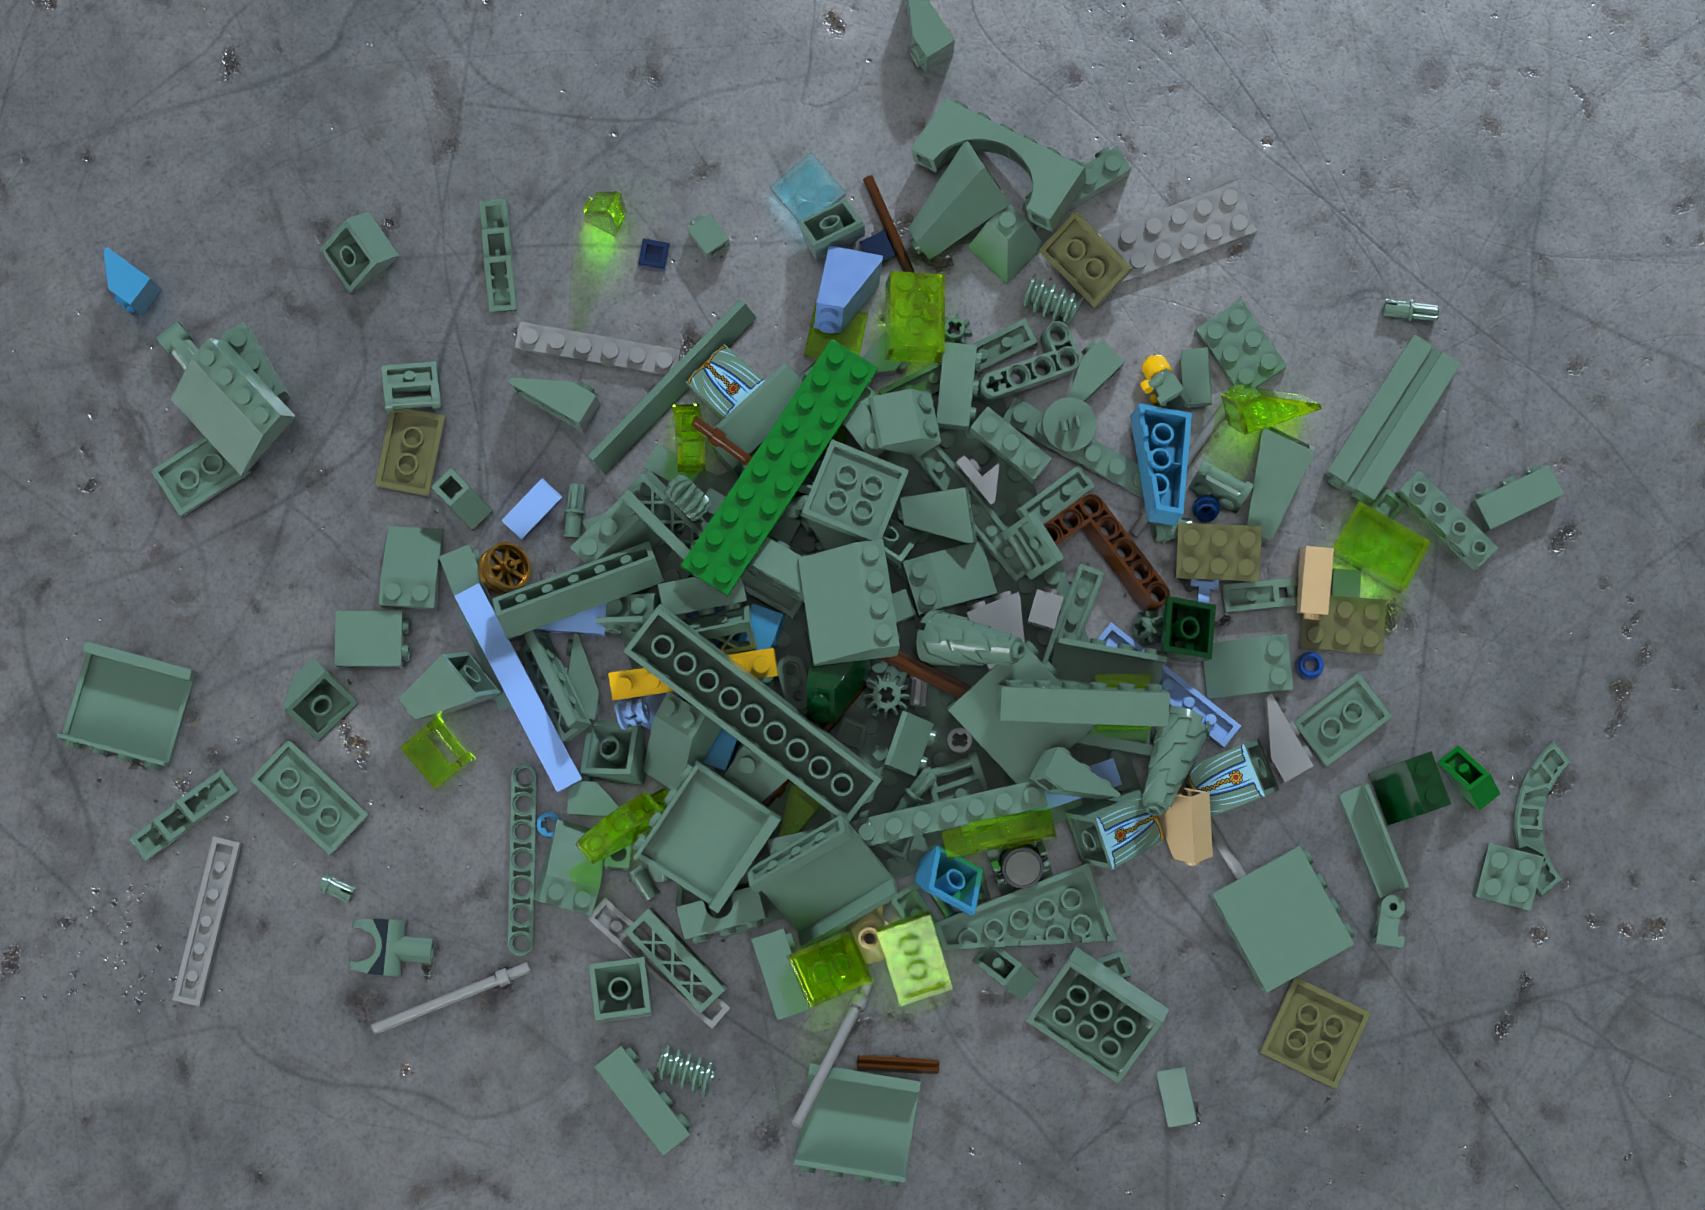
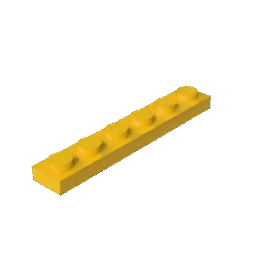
[608,648,778,701]

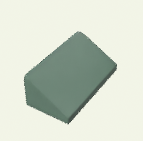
[1156,1066,1197,1127]

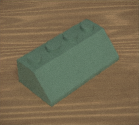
[705,362,803,478]
[570,470,681,564]

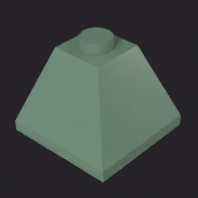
[968,205,1044,284]
[283,657,358,741]
[580,720,647,785]

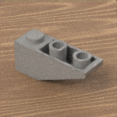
[1263,694,1314,784]

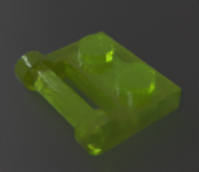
[399,716,474,790]

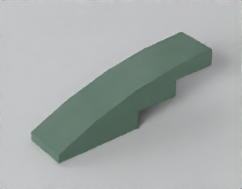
[479,198,517,312]
[129,769,238,863]

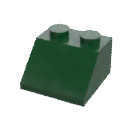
[1161,596,1216,663]

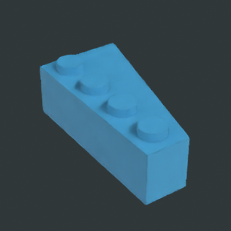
[1130,403,1192,526]

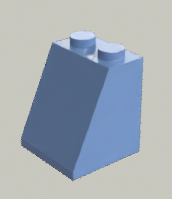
[814,245,883,334]

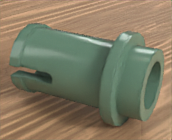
[628,865,660,902]
[318,874,356,904]

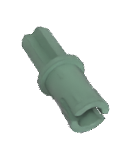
[1383,299,1439,321]
[563,483,586,539]
[892,768,937,812]

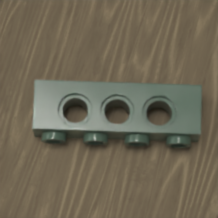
[1395,470,1498,571]

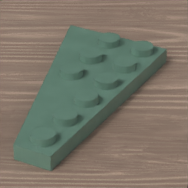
[932,863,1117,950]

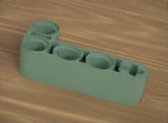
[977,321,1080,402]

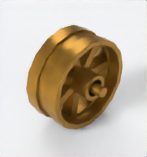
[478,542,531,595]

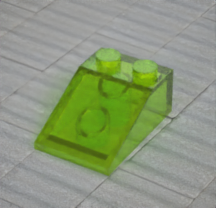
[1221,385,1322,435]
[786,929,873,1008]

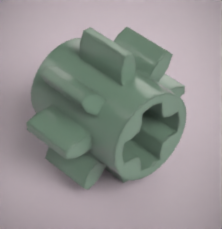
[938,313,973,344]
[1132,610,1164,644]

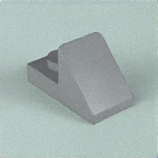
[955,455,999,508]

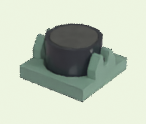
[984,827,1053,896]

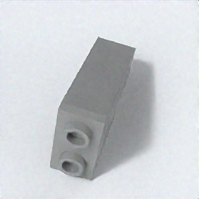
[966,590,1025,671]

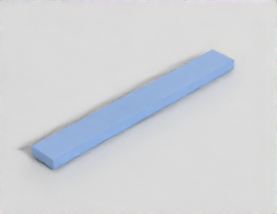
[455,583,583,792]

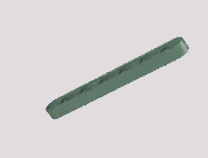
[508,764,538,956]

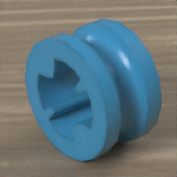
[537,812,561,837]

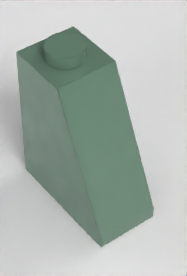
[897,487,977,543]

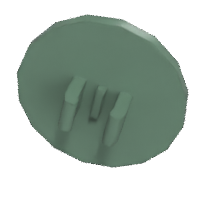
[1042,397,1097,452]

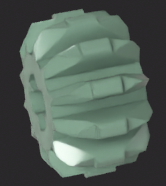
[664,474,712,521]
[863,672,910,720]

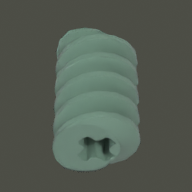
[1023,274,1084,325]
[654,1045,717,1097]

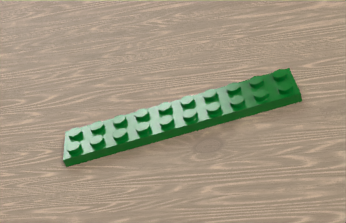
[681,339,878,597]

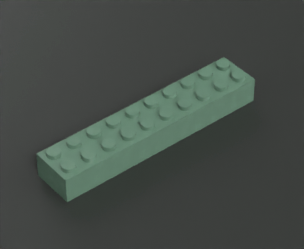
[623,604,883,823]

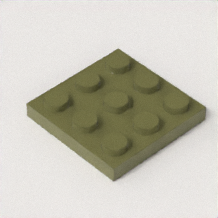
[1259,977,1371,1089]

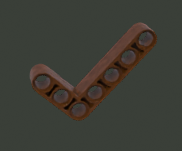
[1043,493,1171,611]

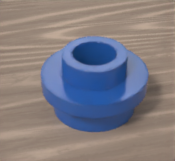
[1192,495,1220,522]
[1296,652,1324,679]

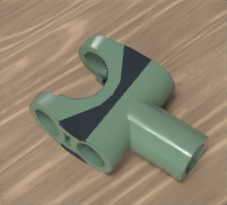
[348,918,434,977]

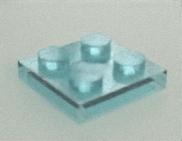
[770,152,846,222]

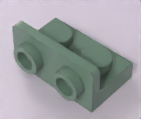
[596,593,660,634]

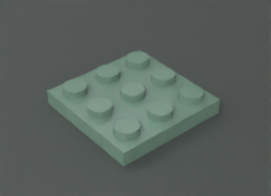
[801,440,909,541]

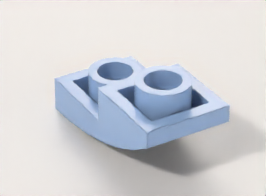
[502,478,562,540]

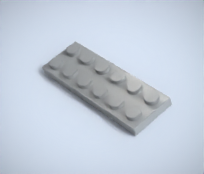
[1100,181,1257,285]

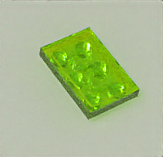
[876,911,953,1007]

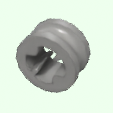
[947,728,972,753]

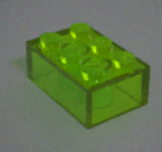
[885,271,945,363]
[1330,501,1432,593]

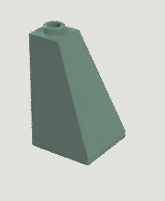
[908,140,1010,260]
[1246,423,1315,542]

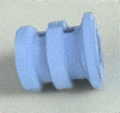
[615,698,650,730]

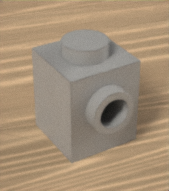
[1026,587,1064,632]

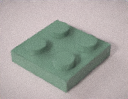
[1476,843,1544,911]

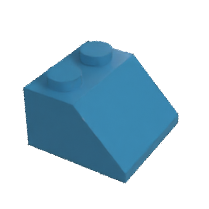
[103,247,162,316]
[915,845,983,916]

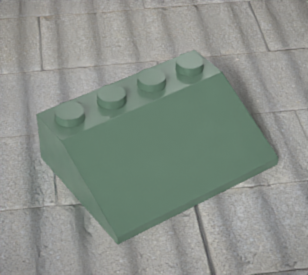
[171,338,296,476]
[798,539,900,666]
[1026,947,1169,1084]

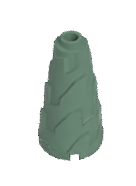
[916,610,1026,666]
[1142,706,1211,816]

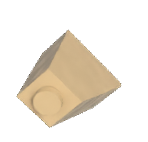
[1297,546,1334,620]
[1157,787,1213,866]

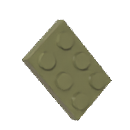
[1038,211,1134,308]
[375,408,446,497]
[1176,523,1262,582]
[1299,595,1387,655]

